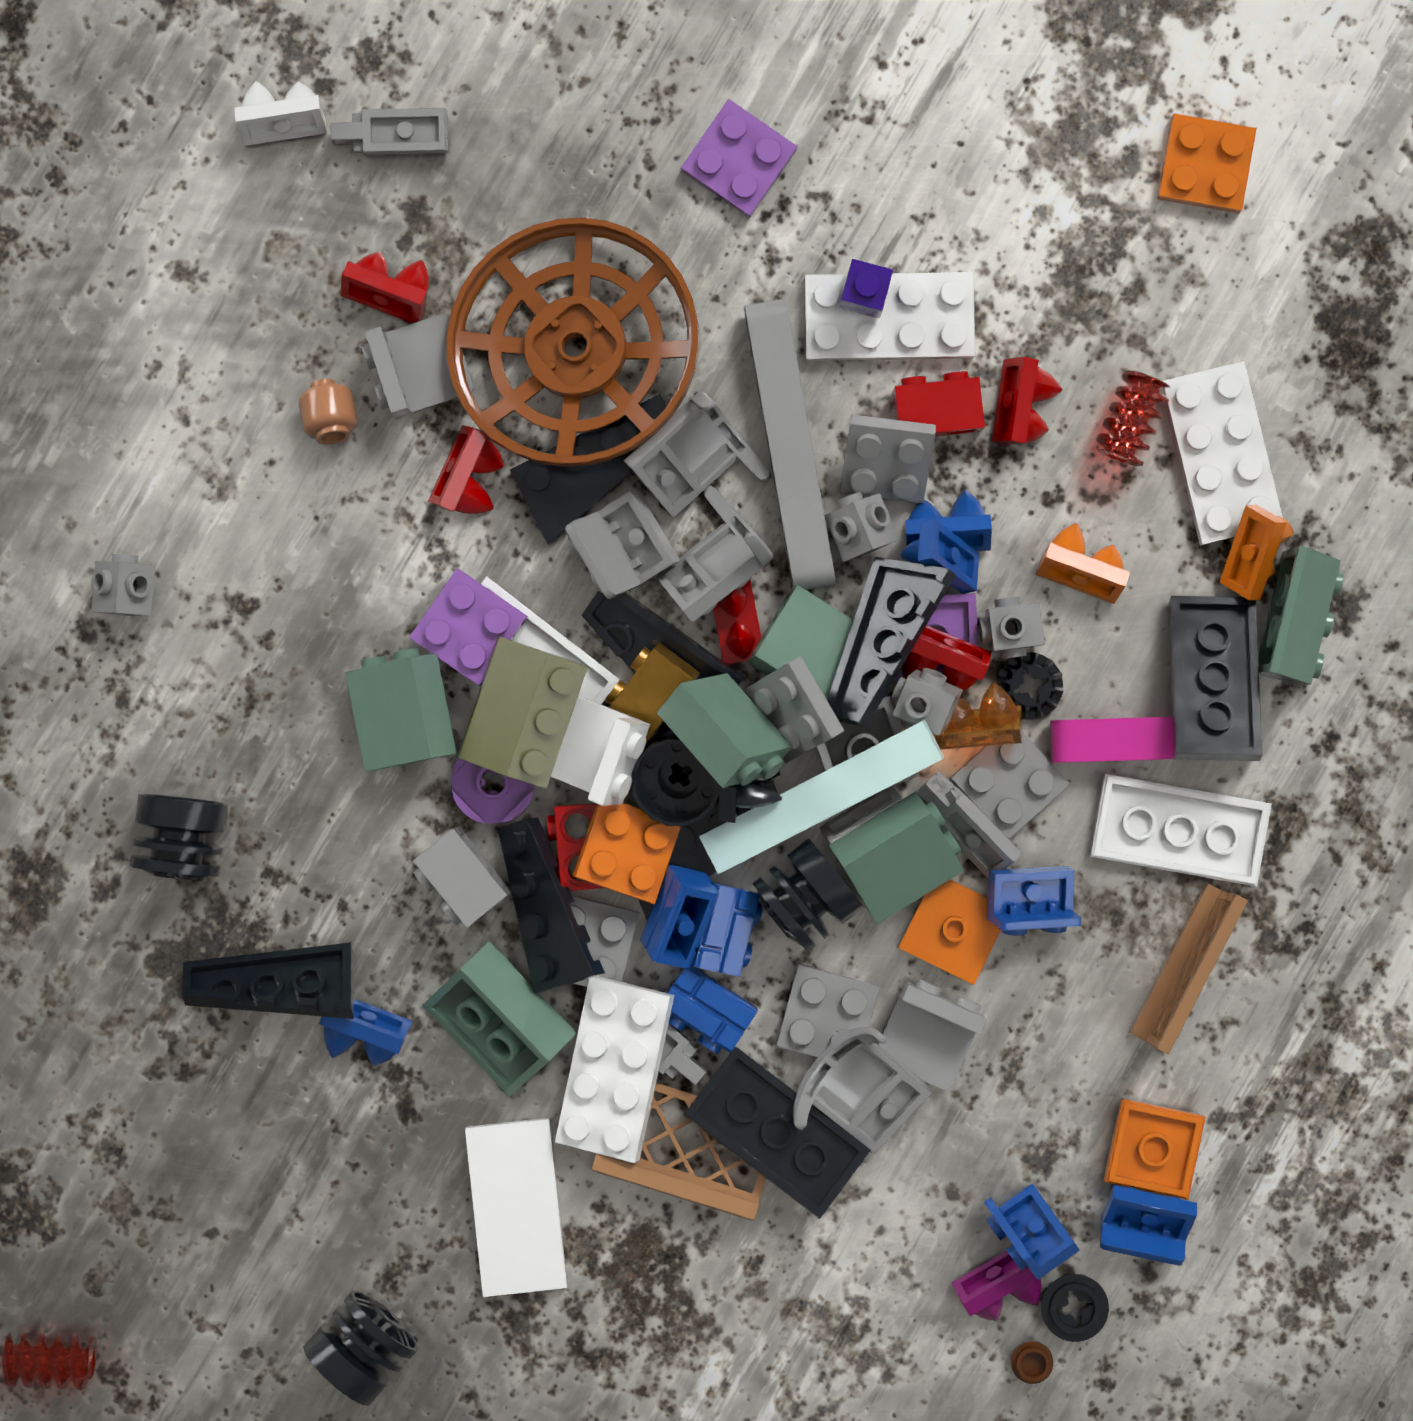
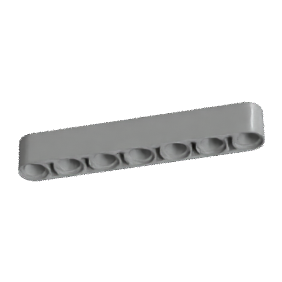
[744,298,836,590]

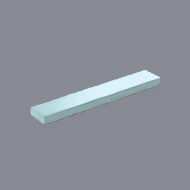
[699,720,945,874]

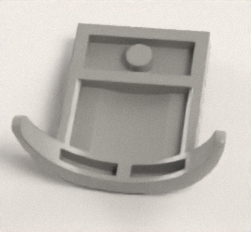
[624,391,771,518]
[655,486,773,623]
[793,1027,932,1153]

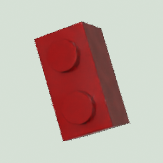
[892,371,985,437]

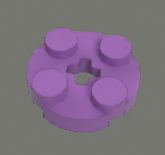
[451,758,535,824]

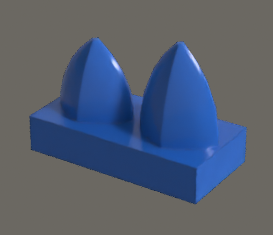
[905,489,992,551]
[901,519,979,594]
[319,999,413,1066]

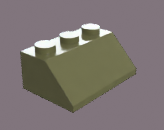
[457,636,588,789]

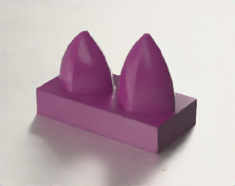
[951,1251,1042,1321]

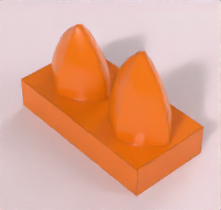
[1219,505,1294,600]
[1036,523,1130,604]

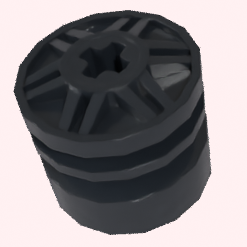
[632,727,720,827]
[130,794,228,880]
[752,838,864,952]
[303,1290,419,1406]

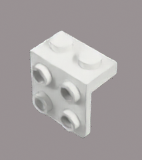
[551,697,650,806]

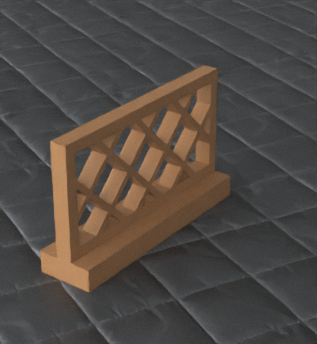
[1129,883,1248,1055]
[591,1083,766,1221]

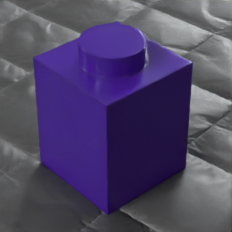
[839,259,894,318]

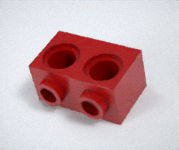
[547,803,604,891]

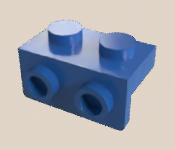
[987,866,1081,936]
[984,1184,1080,1280]
[1100,1185,1197,1266]

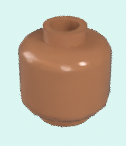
[299,379,357,445]

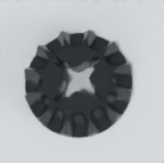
[996,652,1064,720]
[1041,1273,1109,1342]

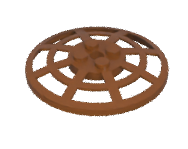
[447,217,700,467]

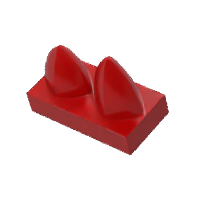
[341,252,429,323]
[991,357,1063,445]
[427,425,504,514]
[713,579,761,665]
[902,625,992,692]

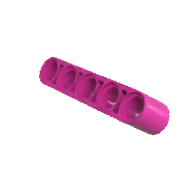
[1050,717,1174,763]

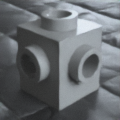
[824,492,898,562]
[91,554,156,616]
[979,597,1045,659]
[891,668,963,736]

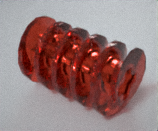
[1096,370,1170,467]
[2,1332,97,1391]

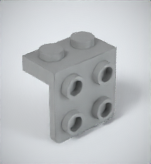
[361,314,474,418]
[565,488,680,599]
[878,979,987,1090]

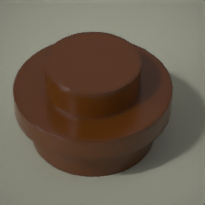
[1011,1340,1054,1384]

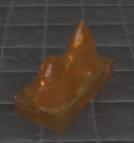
[935,683,1023,750]

